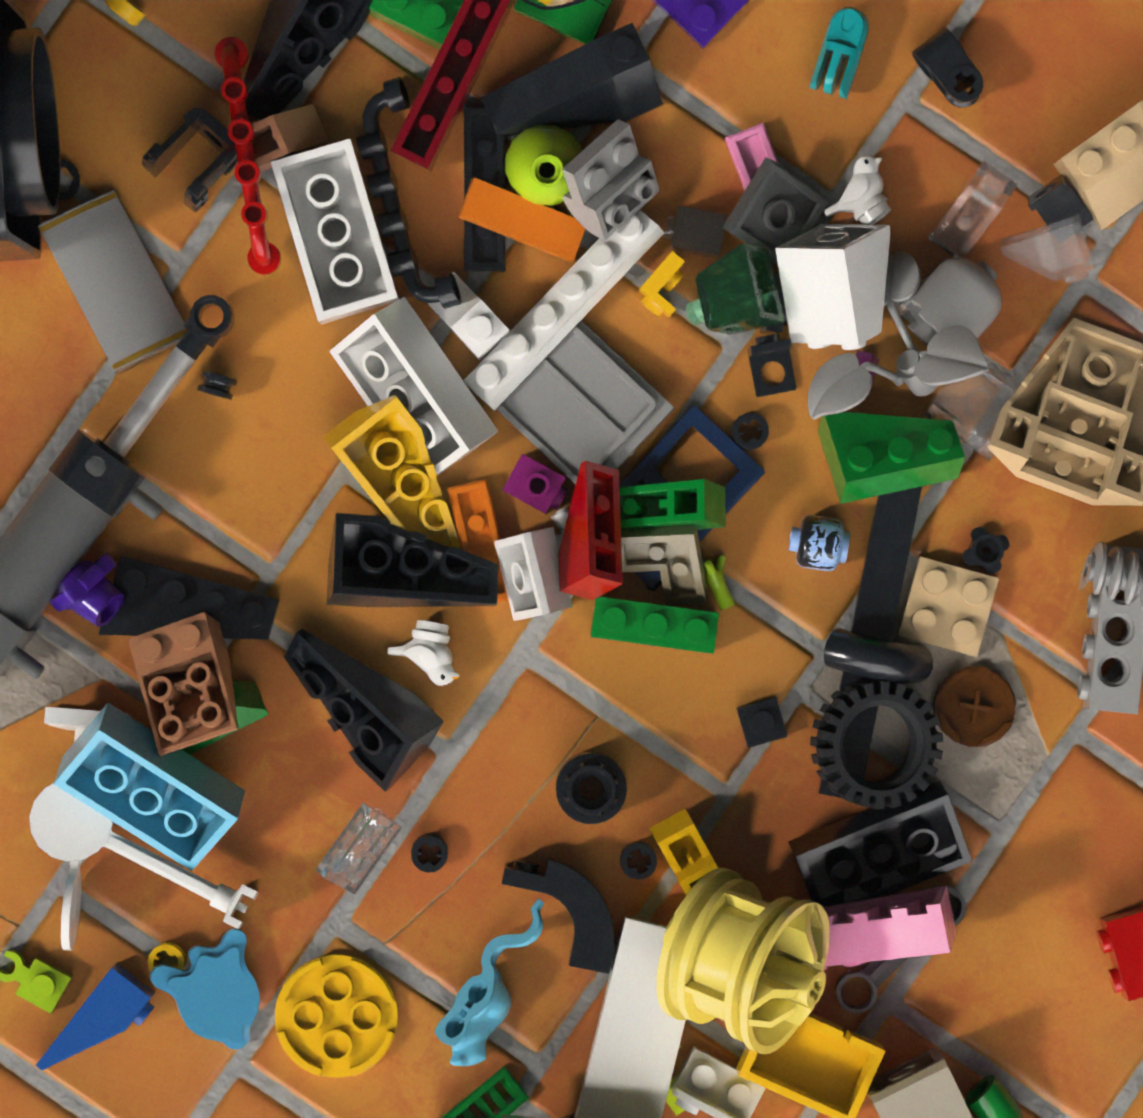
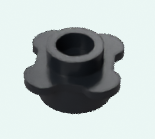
[962,527,1009,573]

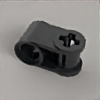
[911,27,983,108]

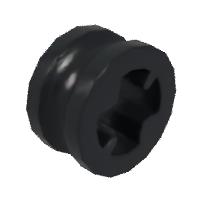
[197,370,238,400]
[731,413,769,450]
[411,833,448,873]
[620,841,657,880]

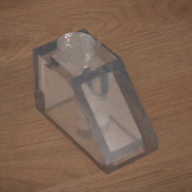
[928,160,1017,258]
[1000,215,1095,283]

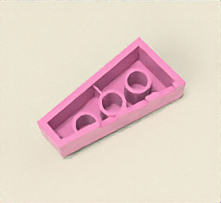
[823,885,957,970]

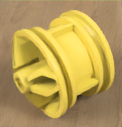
[657,868,830,1054]

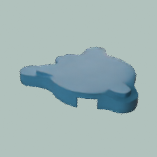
[150,928,260,1049]

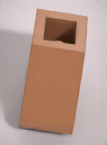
[251,104,330,172]

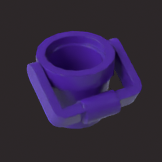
[50,553,124,627]

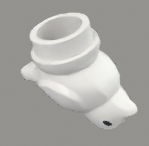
[824,155,892,225]
[387,620,460,687]

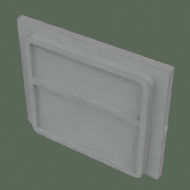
[497,321,675,484]

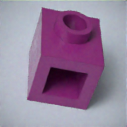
[502,454,569,514]

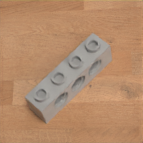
[1077,545,1143,714]

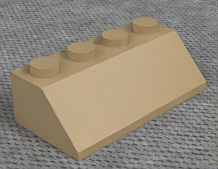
[1053,100,1143,230]

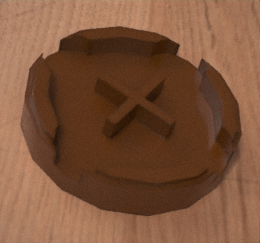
[934,666,1016,747]

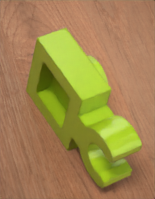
[0,949,73,1014]

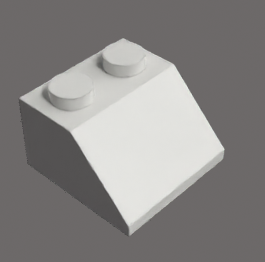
[494,527,573,621]

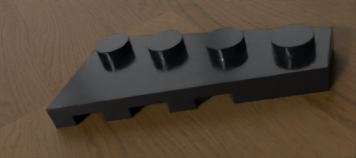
[98,556,280,640]

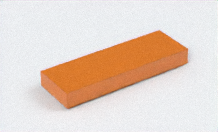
[458,177,585,262]
[447,479,508,607]

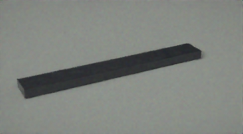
[818,486,922,798]

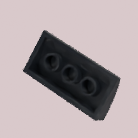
[788,780,972,907]

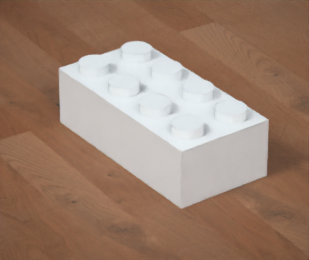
[271,139,399,325]

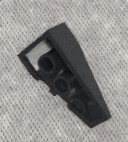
[480,23,663,135]

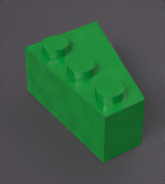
[818,412,965,504]

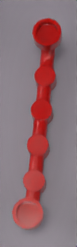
[214,36,282,275]

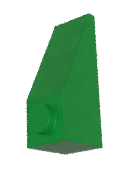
[619,479,726,530]

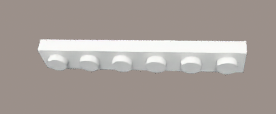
[463,210,664,411]

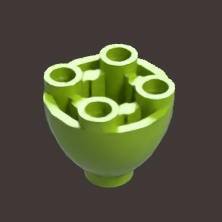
[505,125,583,206]

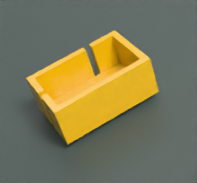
[736,1013,886,1118]

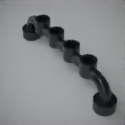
[356,77,462,309]

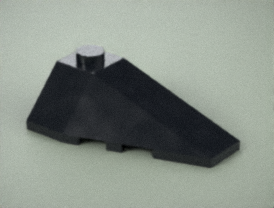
[243,0,373,120]
[327,513,498,607]
[284,629,444,792]

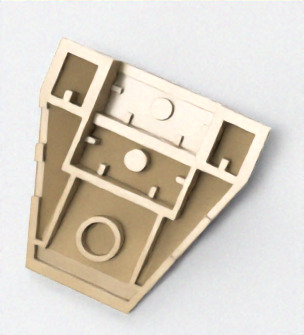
[987,318,1143,506]

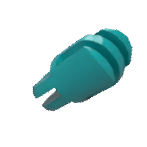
[808,7,869,99]

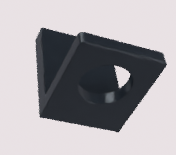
[1028,174,1093,242]
[747,334,796,397]

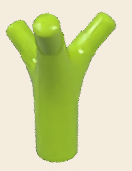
[703,555,735,610]

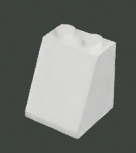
[775,224,891,350]

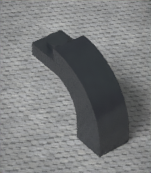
[501,857,614,974]

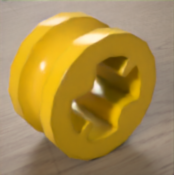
[147,942,186,972]

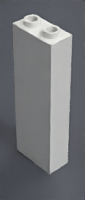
[575,916,686,1118]

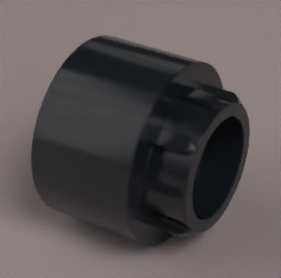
[556,751,627,824]

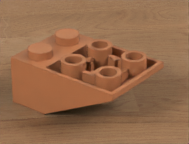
[128,612,238,756]

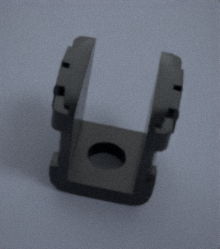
[142,108,238,213]

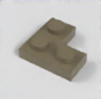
[621,525,708,605]

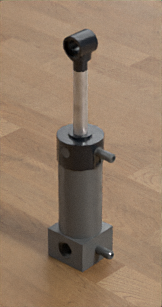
[0,295,235,679]

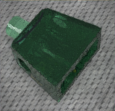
[686,243,785,334]

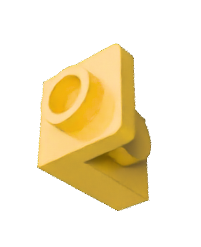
[639,251,685,318]

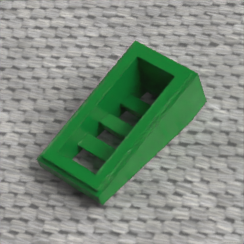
[439,1066,530,1118]

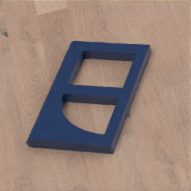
[619,405,766,591]

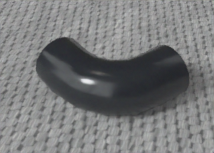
[824,628,933,684]

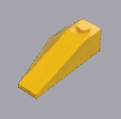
[323,395,460,548]

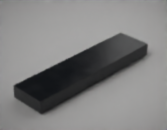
[464,107,506,272]

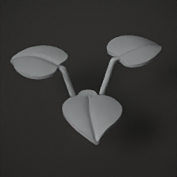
[808,251,990,420]

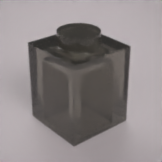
[664,206,727,259]

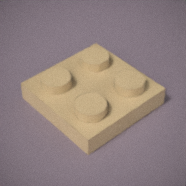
[897,557,999,657]

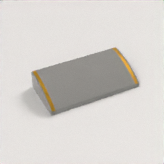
[38,190,188,374]

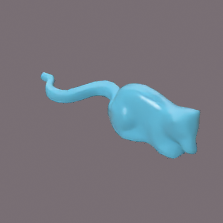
[435,899,544,1066]

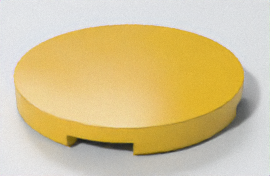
[275,954,398,1078]

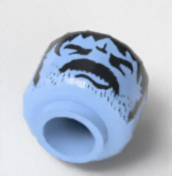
[788,515,850,572]

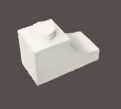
[427,272,509,361]

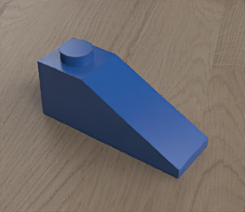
[35,963,155,1070]

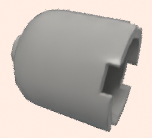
[897,257,1002,346]

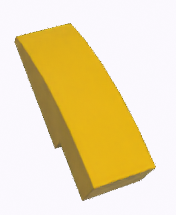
[649,809,718,895]

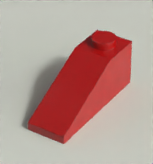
[558,461,623,600]

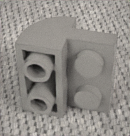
[562,119,660,240]

